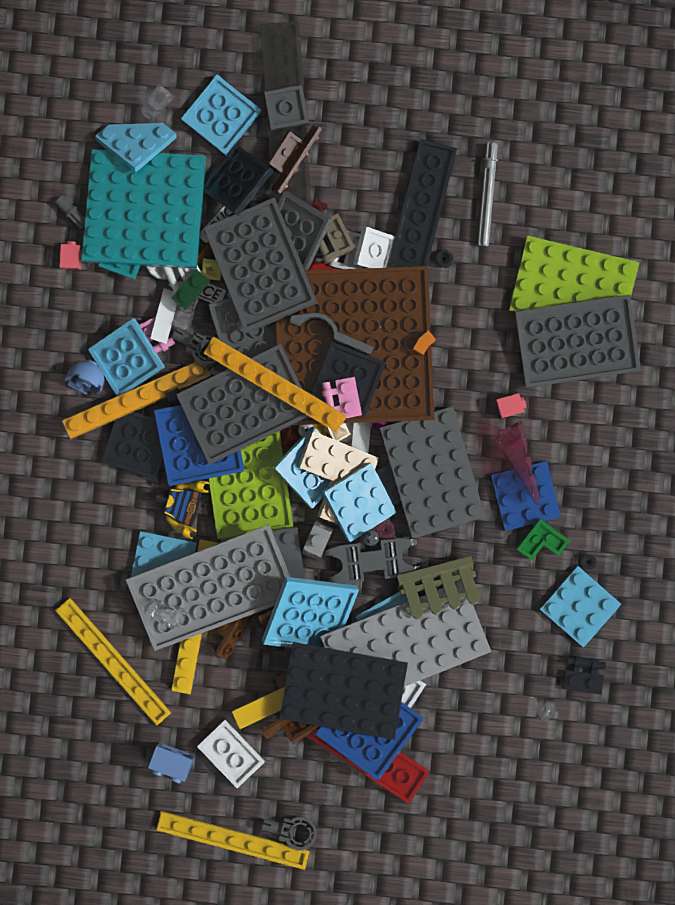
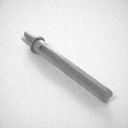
[477,142,498,246]

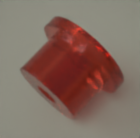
[312,200,328,213]

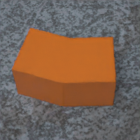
[412,331,436,356]

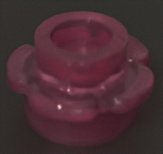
[376,521,395,539]

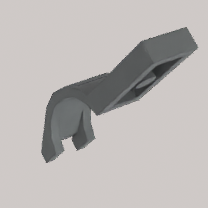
[290,313,374,356]

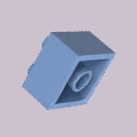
[148,742,195,783]

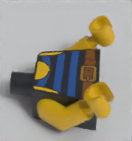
[155,481,209,539]

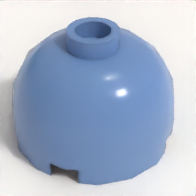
[65,360,105,396]

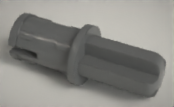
[55,195,85,229]
[364,530,379,546]

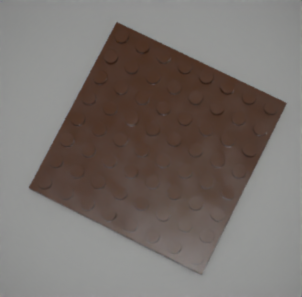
[276,266,435,426]

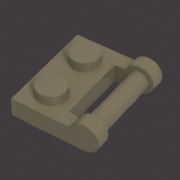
[319,214,356,264]

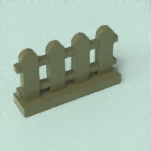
[397,556,482,620]

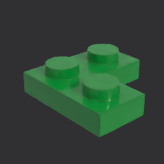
[516,518,570,560]

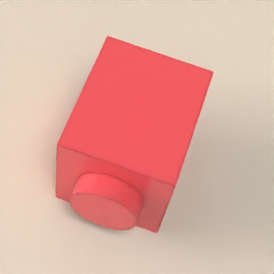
[60,241,82,270]
[496,393,526,419]

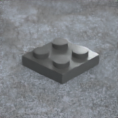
[264,85,309,131]

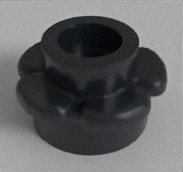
[435,249,453,268]

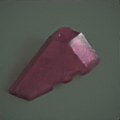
[496,421,540,505]

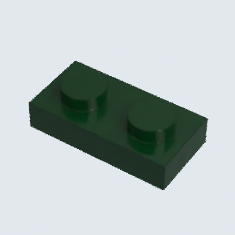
[171,269,210,311]

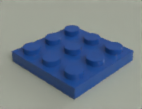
[491,461,561,531]

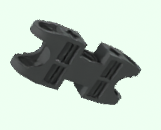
[324,538,421,584]

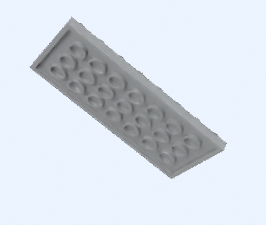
[126,524,290,651]
[320,581,491,687]

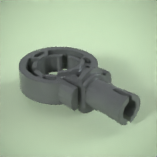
[172,328,220,368]
[261,817,317,851]

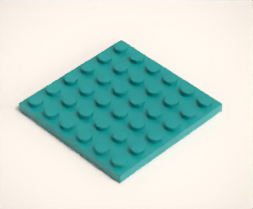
[82,149,206,269]

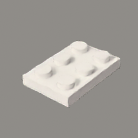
[197,719,265,788]

